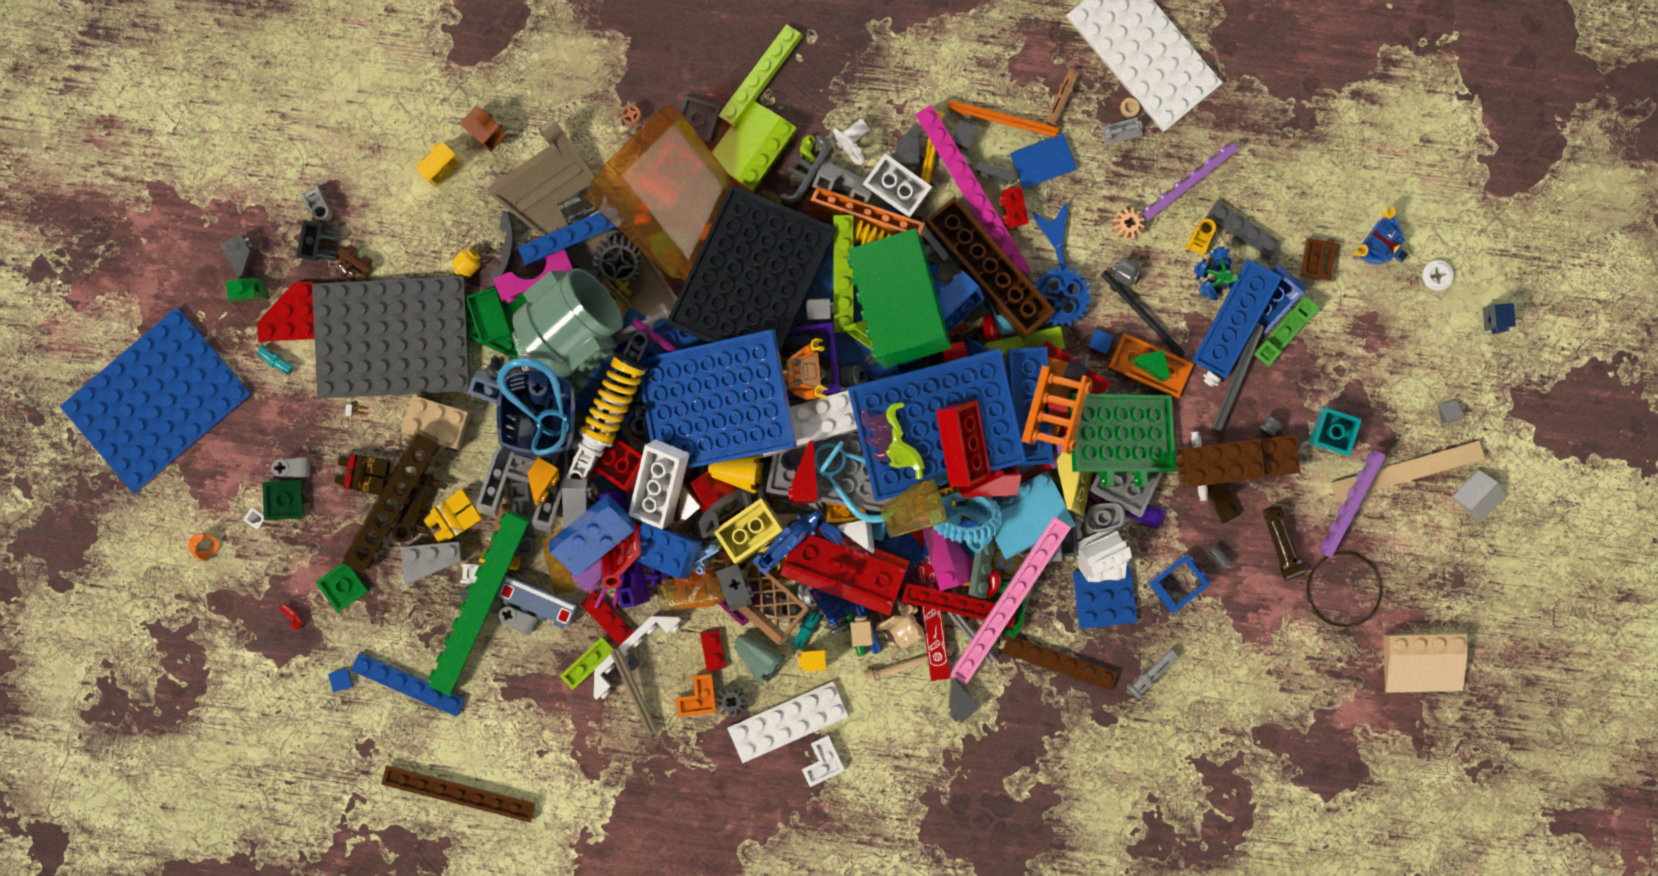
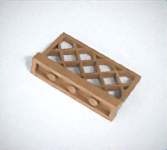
[721,559,810,645]

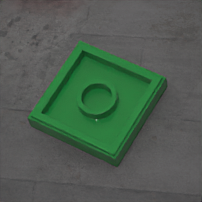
[315,563,370,613]

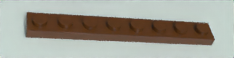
[381,765,536,823]

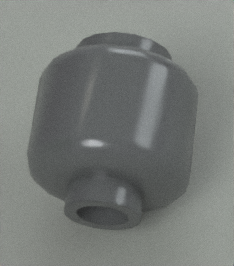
[1112,259,1142,287]

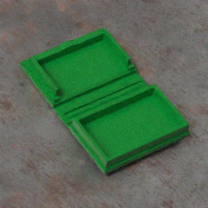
[466,272,542,346]

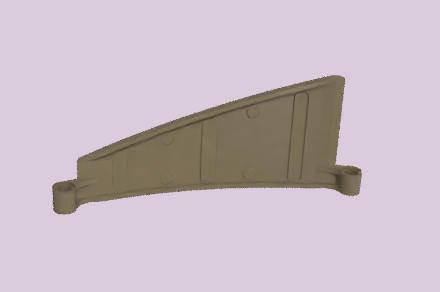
[487,118,677,316]

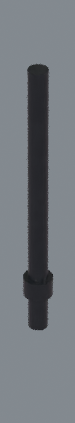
[1101,270,1185,357]

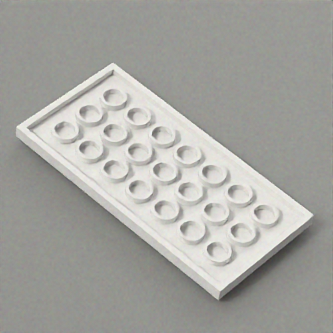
[1066,0,1222,132]

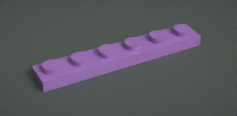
[1141,143,1238,223]
[1319,450,1386,558]

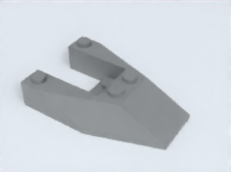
[476,407,569,533]

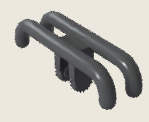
[780,135,829,206]

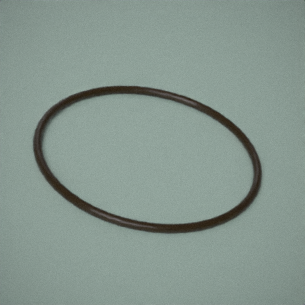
[1307,552,1382,627]

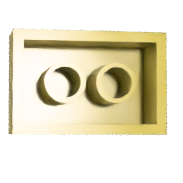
[714,498,785,564]

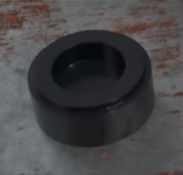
[781,451,800,471]

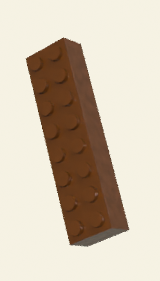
[925,196,1056,341]

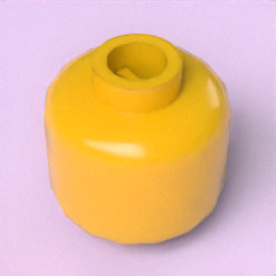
[452,249,481,277]

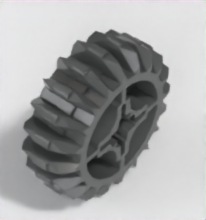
[592,234,644,286]

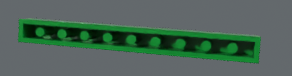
[428,510,531,696]

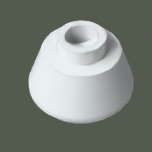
[797,584,822,606]

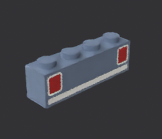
[497,575,579,628]

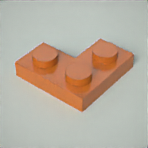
[676,673,717,717]

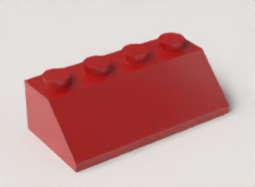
[936,400,991,487]

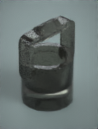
[557,186,602,225]

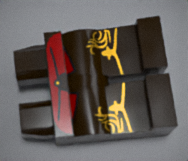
[334,454,391,496]

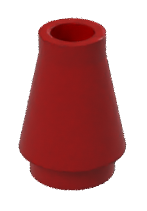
[983,314,1002,343]

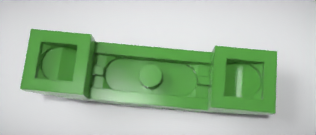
[1254,296,1320,367]

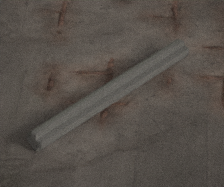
[1212,323,1264,431]

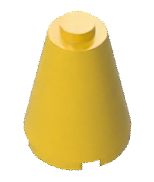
[708,454,763,493]

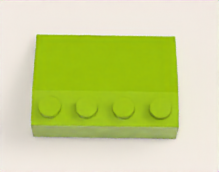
[706,101,797,193]

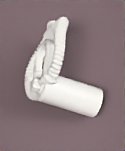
[833,119,870,165]

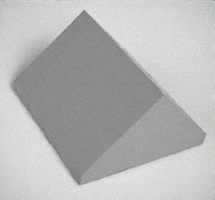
[1451,469,1506,524]

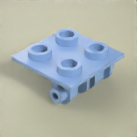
[693,536,722,574]

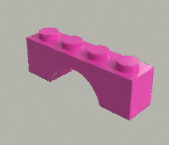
[493,250,573,303]

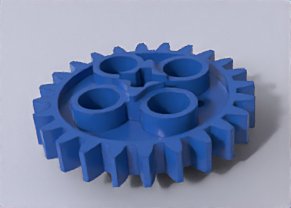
[1033,265,1092,328]

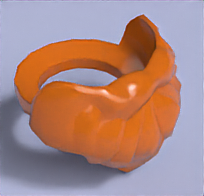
[188,532,219,562]

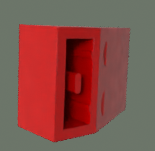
[957,465,1021,498]

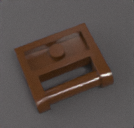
[1300,238,1340,282]

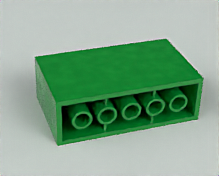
[847,228,952,369]

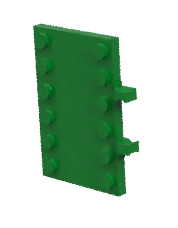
[1068,393,1176,487]

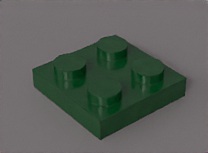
[262,480,304,520]

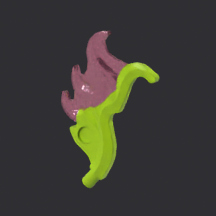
[861,402,925,479]

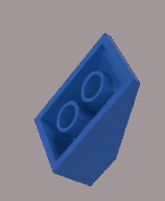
[1257,263,1307,334]

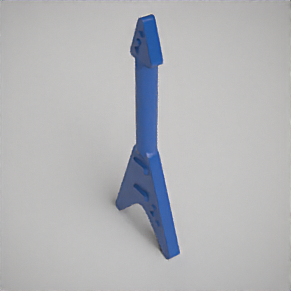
[1032,204,1073,295]

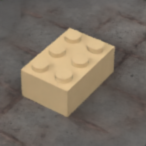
[401,395,472,450]

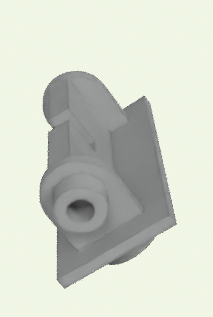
[1101,117,1143,146]

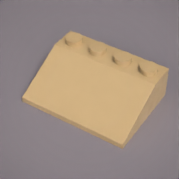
[1383,633,1468,693]

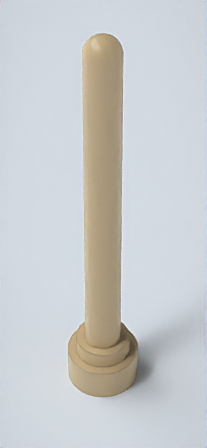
[864,648,954,685]

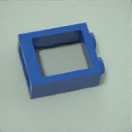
[1147,554,1210,613]

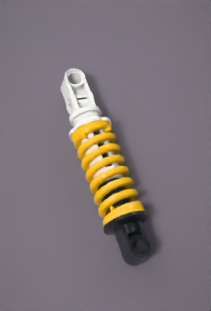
[566,330,652,480]

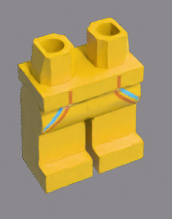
[424,488,484,543]

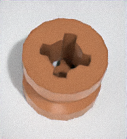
[621,104,642,126]

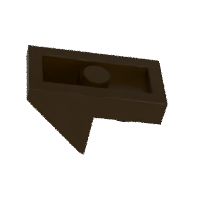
[1207,483,1240,524]

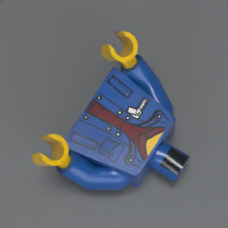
[1353,205,1408,264]

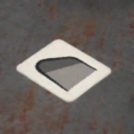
[243,508,264,529]

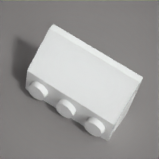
[863,154,932,218]

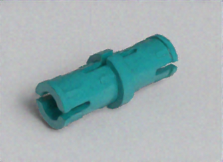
[256,345,295,376]
[791,610,821,650]

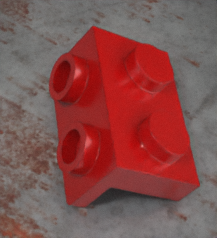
[998,186,1029,230]

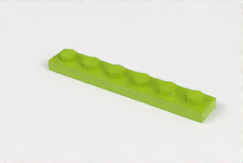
[718,24,803,127]
[833,215,853,333]

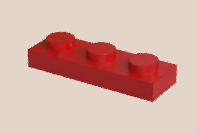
[580,591,634,646]

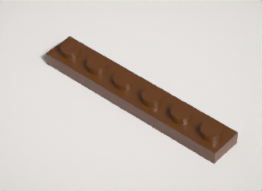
[1002,636,1118,691]

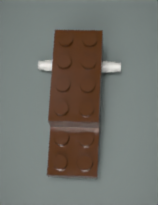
[1175,432,1300,501]

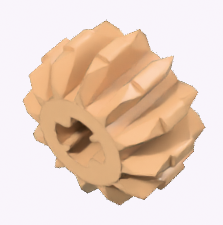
[1113,207,1145,240]

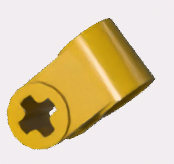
[1185,219,1216,257]

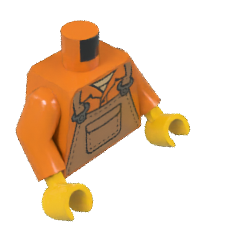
[783,338,828,400]

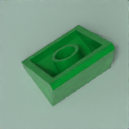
[1129,350,1170,382]

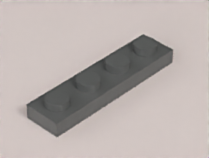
[1205,201,1281,259]

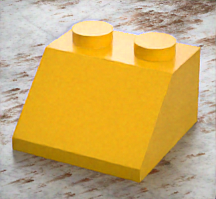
[416,142,462,188]

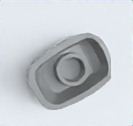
[1085,503,1126,532]

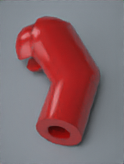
[986,570,1002,598]
[280,604,303,631]

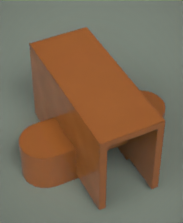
[459,105,507,152]

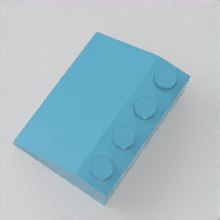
[987,471,1076,560]

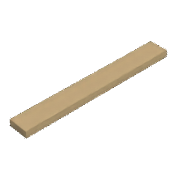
[1331,441,1485,501]

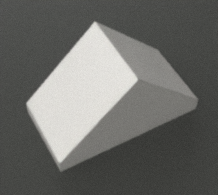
[838,520,875,553]

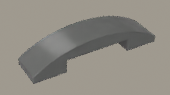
[489,210,515,288]
[508,481,535,556]
[699,485,765,538]

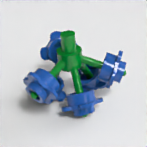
[1194,246,1239,301]

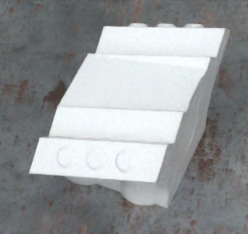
[1076,529,1132,582]

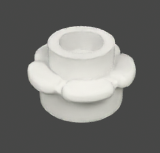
[1203,370,1221,387]

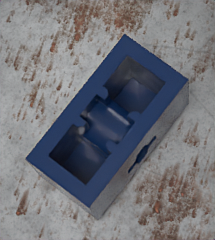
[1483,303,1516,334]

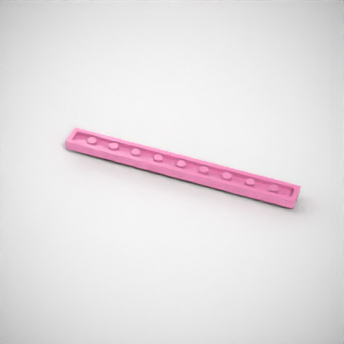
[950,516,1071,685]

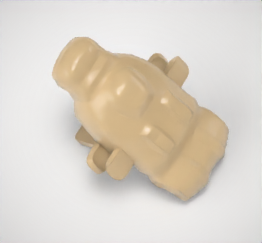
[876,596,924,648]

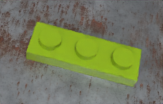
[560,636,614,690]

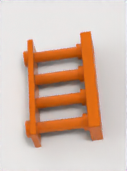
[1022,365,1092,455]

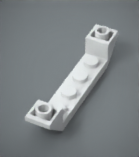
[594,615,682,700]

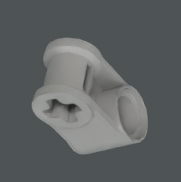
[300,185,333,223]
[271,458,310,478]
[499,606,538,635]

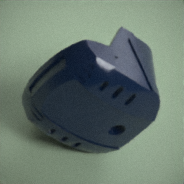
[497,371,576,457]

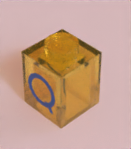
[992,548,1020,575]

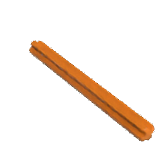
[947,100,1059,137]

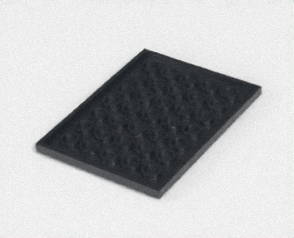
[666,184,837,354]

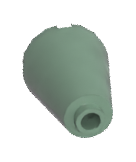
[734,634,787,686]

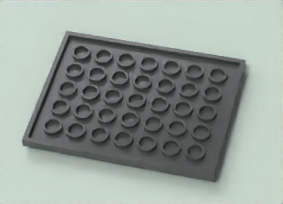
[312,276,470,399]

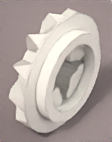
[1422,260,1453,291]

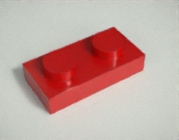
[700,630,726,672]

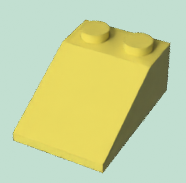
[1057,452,1093,516]

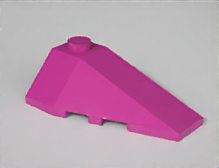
[919,513,973,591]

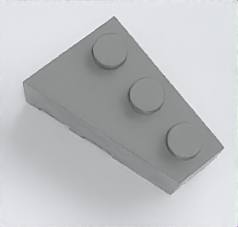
[401,542,464,586]

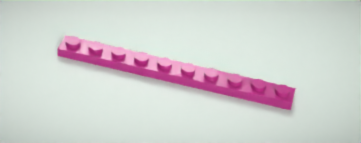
[915,104,1030,274]

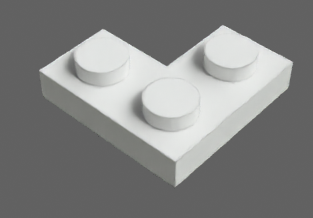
[802,735,845,787]

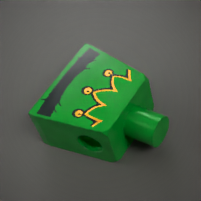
[226,278,268,304]

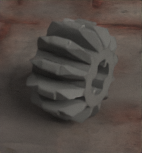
[715,684,748,718]

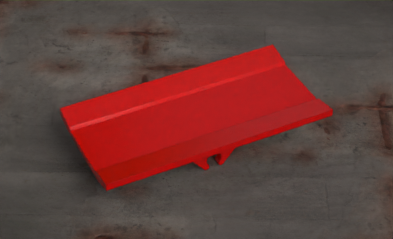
[781,527,910,616]

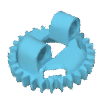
[929,488,1002,553]

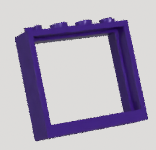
[786,321,841,401]

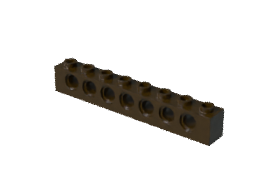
[342,428,440,574]

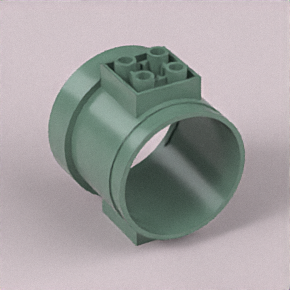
[513,268,623,377]

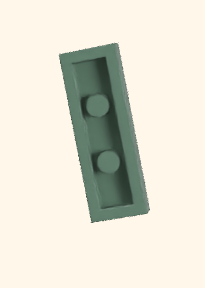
[968,541,995,599]

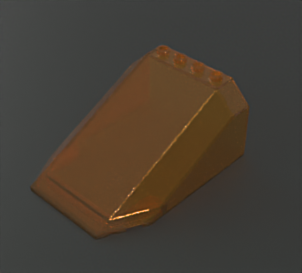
[585,104,738,280]

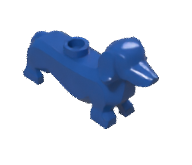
[752,512,820,575]

